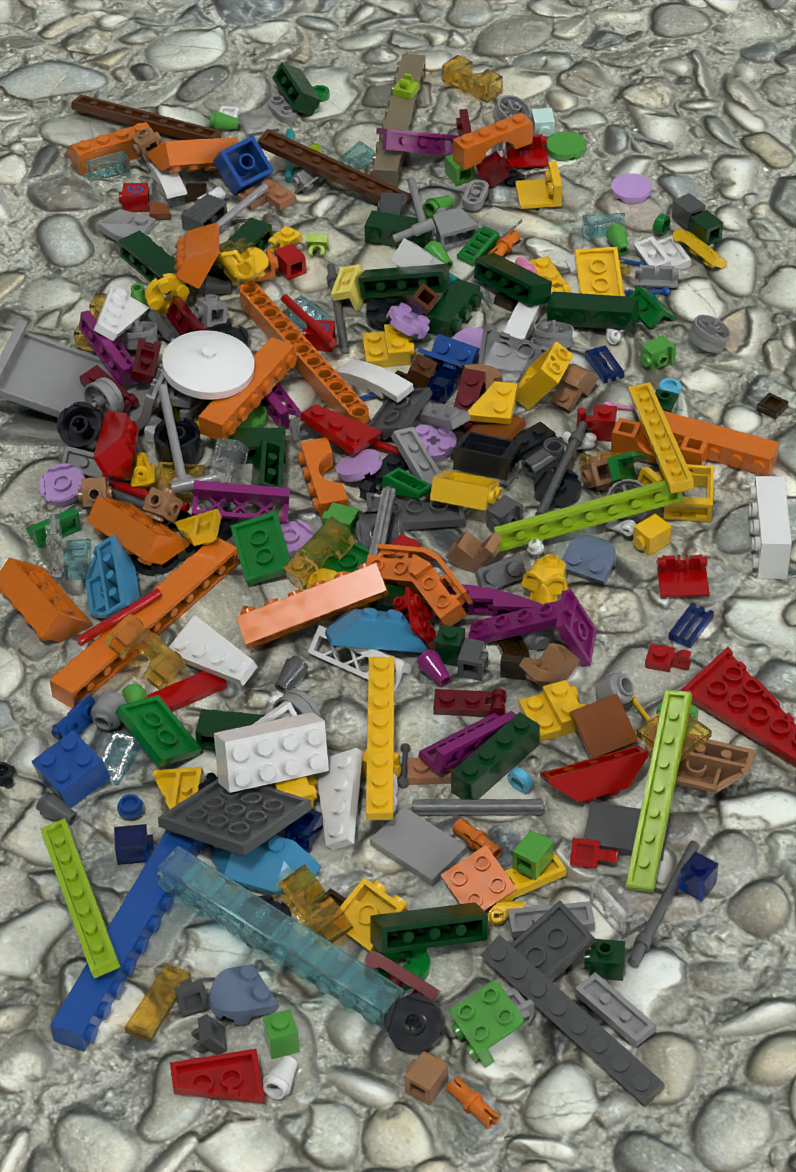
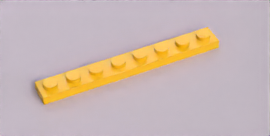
[628,382,694,493]
[366,657,395,820]

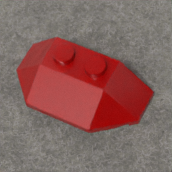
[93,411,139,480]
[540,745,648,803]

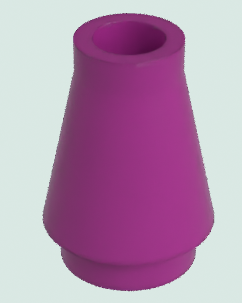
[417,649,452,687]

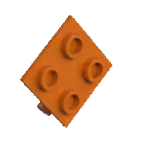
[441,845,517,911]

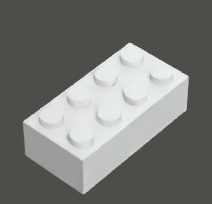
[748,476,792,579]
[214,712,329,793]

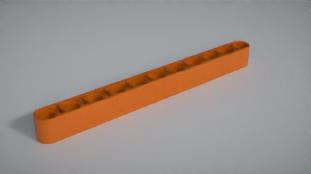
[239,281,369,425]

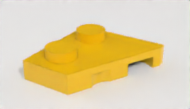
[468,381,518,424]
[175,508,221,546]
[153,767,204,810]

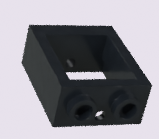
[451,431,522,481]

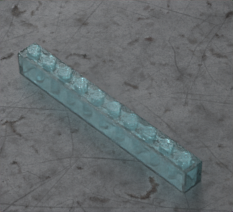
[157,846,404,1028]

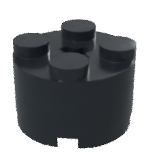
[57,402,105,452]
[154,417,202,472]

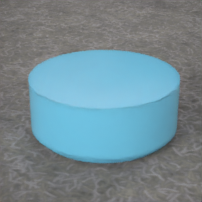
[658,378,681,395]
[507,767,534,793]

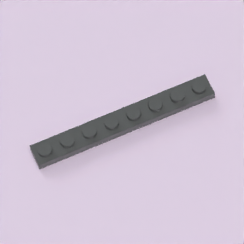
[480,935,665,1107]

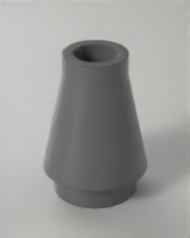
[199,275,230,296]
[274,656,308,694]
[36,791,77,826]

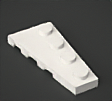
[317,747,363,851]

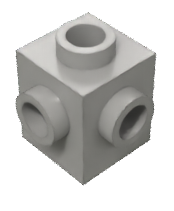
[194,294,228,328]

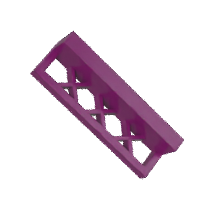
[376,128,460,155]
[78,310,139,386]
[261,383,302,429]
[192,480,290,524]
[418,711,517,775]

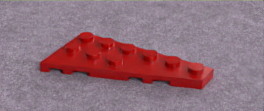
[681,647,796,766]

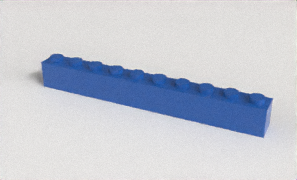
[50,829,207,1052]

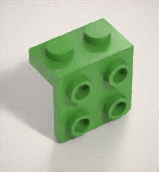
[448,980,525,1068]

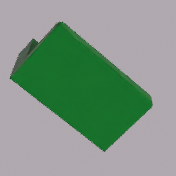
[629,285,676,329]
[607,451,650,482]
[26,508,81,548]

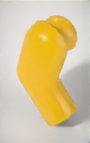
[488,901,524,926]

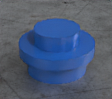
[117,794,144,819]

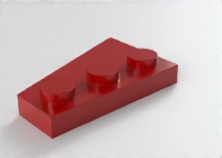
[300,404,383,456]
[170,1049,265,1104]

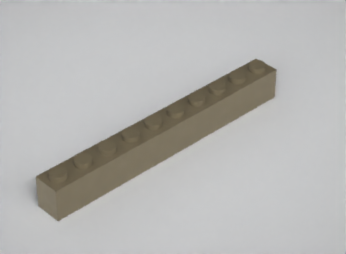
[369,54,426,188]

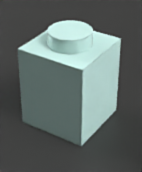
[531,108,555,139]

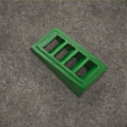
[457,226,500,266]
[382,468,432,499]

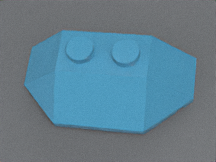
[85,534,140,618]
[325,608,427,653]
[210,835,321,895]

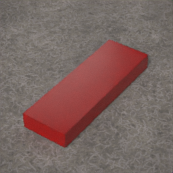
[147,671,227,712]

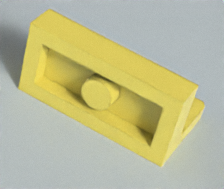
[330,264,364,311]

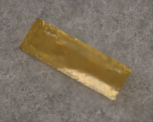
[124,963,191,1043]

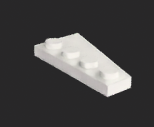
[94,286,150,341]
[165,615,257,686]

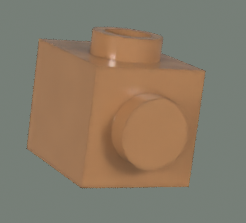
[404,1051,448,1106]

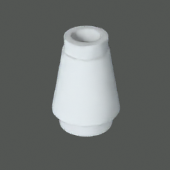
[263,1056,298,1099]

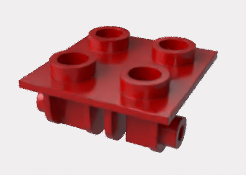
[505,134,549,169]
[656,554,710,597]
[393,587,436,651]

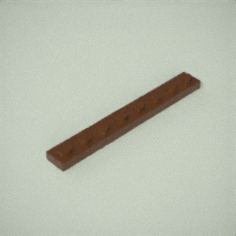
[71,95,221,140]
[258,129,412,208]

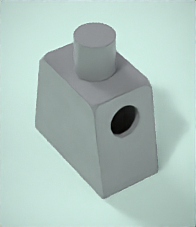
[433,207,478,251]

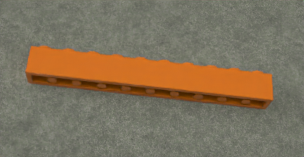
[50,537,239,709]

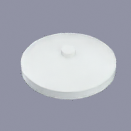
[162,331,255,399]

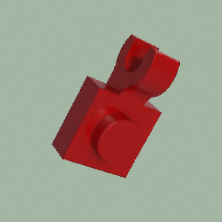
[645,643,691,672]
[570,837,619,868]

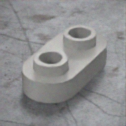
[268,95,298,124]
[462,179,489,212]

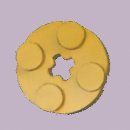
[145,273,189,315]

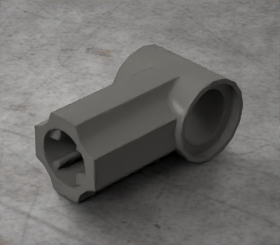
[521,437,565,479]

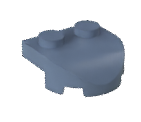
[562,535,617,586]
[208,964,278,1026]

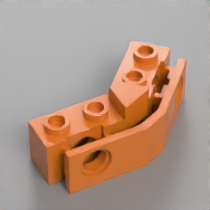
[366,544,473,626]

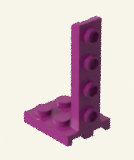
[468,589,597,667]

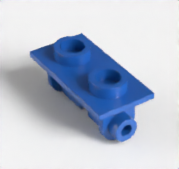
[51,693,95,738]

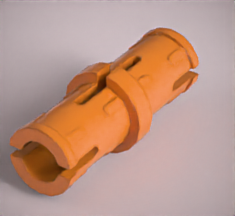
[487,229,521,257]
[452,818,503,860]
[446,1076,500,1129]

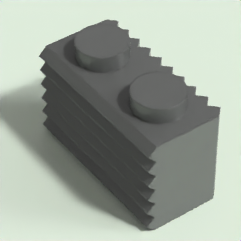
[181,193,227,231]

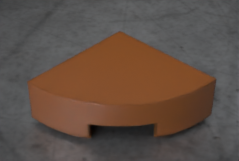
[149,201,171,220]

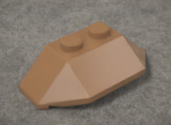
[645,726,755,793]

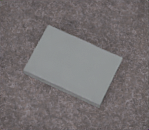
[370,807,467,885]

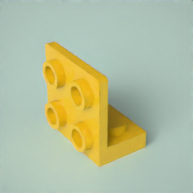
[515,161,562,209]

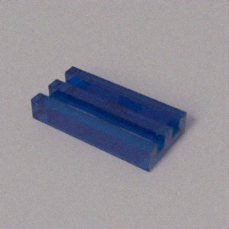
[585,345,625,384]
[668,602,714,648]

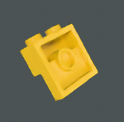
[362,324,415,367]
[518,680,586,742]
[329,877,408,952]

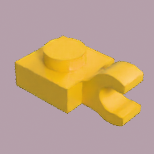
[268,226,302,254]

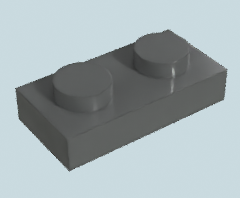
[474,554,526,589]

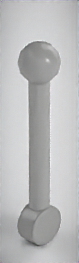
[634,133,674,149]
[429,179,466,195]

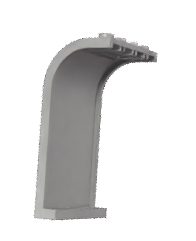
[0,319,175,430]

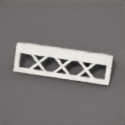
[308,625,413,691]

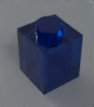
[114,824,154,865]
[679,851,719,902]

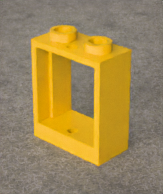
[516,341,574,410]
[663,464,714,522]
[430,469,502,511]

